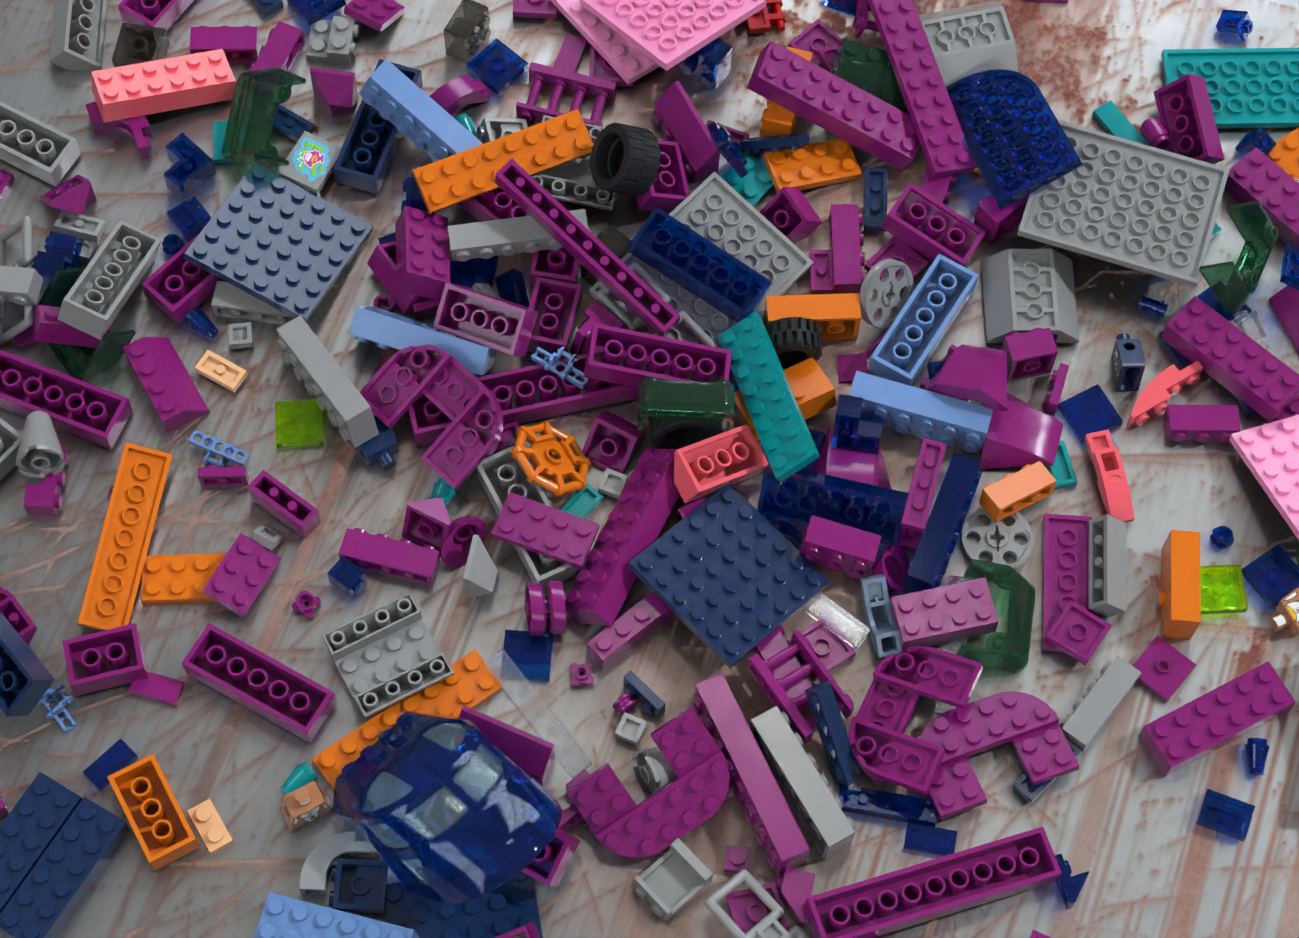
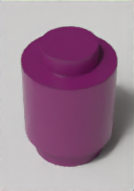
[1140,118,1171,150]

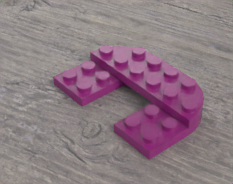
[360,345,504,490]
[849,646,983,795]
[920,691,1079,820]
[566,706,730,858]

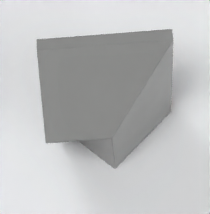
[463,534,499,597]

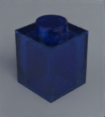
[327,556,367,599]

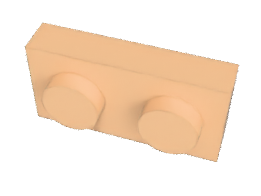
[195,350,248,393]
[187,798,234,855]

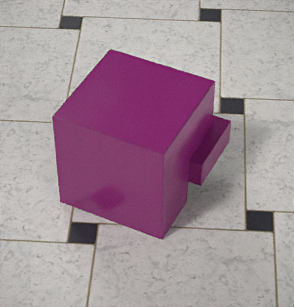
[569,300,624,355]

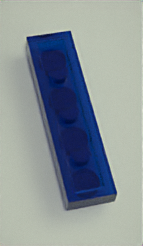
[838,784,938,828]

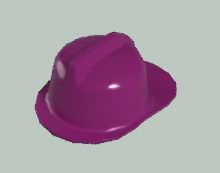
[441,516,488,568]
[871,542,910,591]

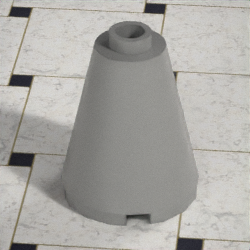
[16,411,65,478]
[632,747,678,797]

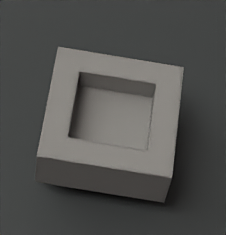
[228,322,253,349]
[598,468,628,499]
[251,523,285,550]
[614,712,647,746]

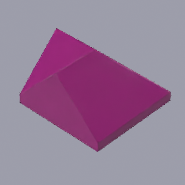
[310,67,358,116]
[39,174,97,215]
[401,498,451,556]

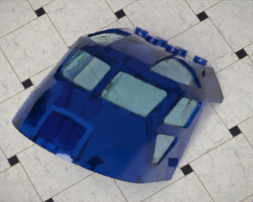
[332,712,562,904]

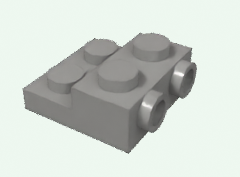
[306,16,360,64]
[476,117,528,144]

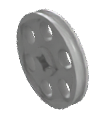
[859,259,914,328]
[960,507,1033,575]

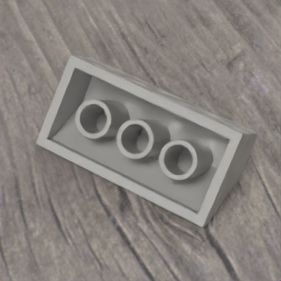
[49,0,107,70]

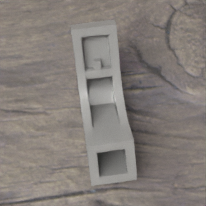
[299,831,382,896]

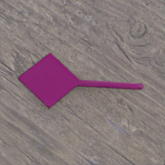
[837,325,891,383]

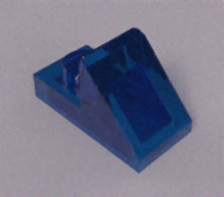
[1055,854,1089,910]

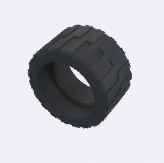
[590,123,661,196]
[647,386,722,449]

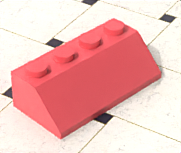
[674,424,769,503]

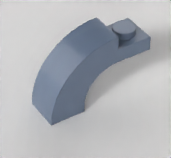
[860,574,903,658]

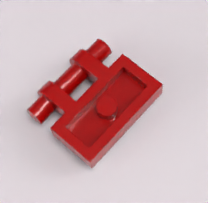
[746,0,786,34]

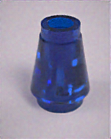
[184,307,219,340]
[1245,738,1270,775]

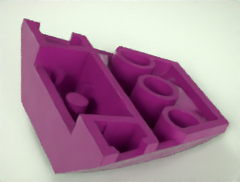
[923,344,1008,411]
[979,393,1063,471]
[800,427,894,499]

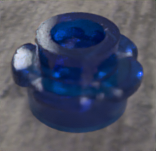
[162,234,185,255]
[1210,526,1234,549]

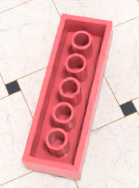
[91,49,235,123]

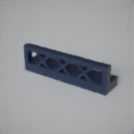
[805,681,861,786]

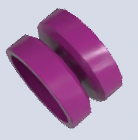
[525,581,566,636]

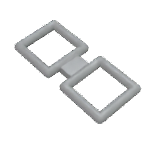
[0,215,34,344]
[596,262,719,348]
[705,869,810,938]

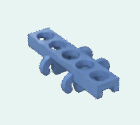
[531,346,589,389]
[189,430,250,467]
[37,684,78,733]

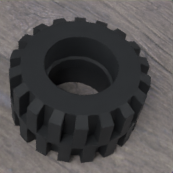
[765,317,822,368]

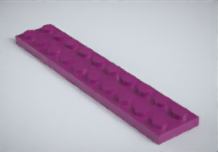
[868,0,976,177]

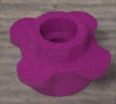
[292,590,321,618]
[569,662,594,686]

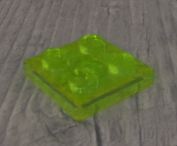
[275,399,324,448]
[1200,564,1248,614]

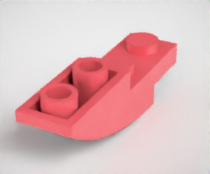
[1127,361,1204,428]
[1085,429,1135,523]

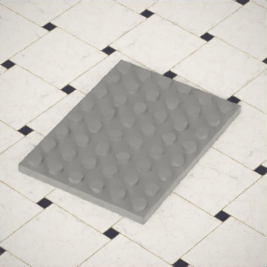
[1017,118,1230,287]
[588,171,814,349]

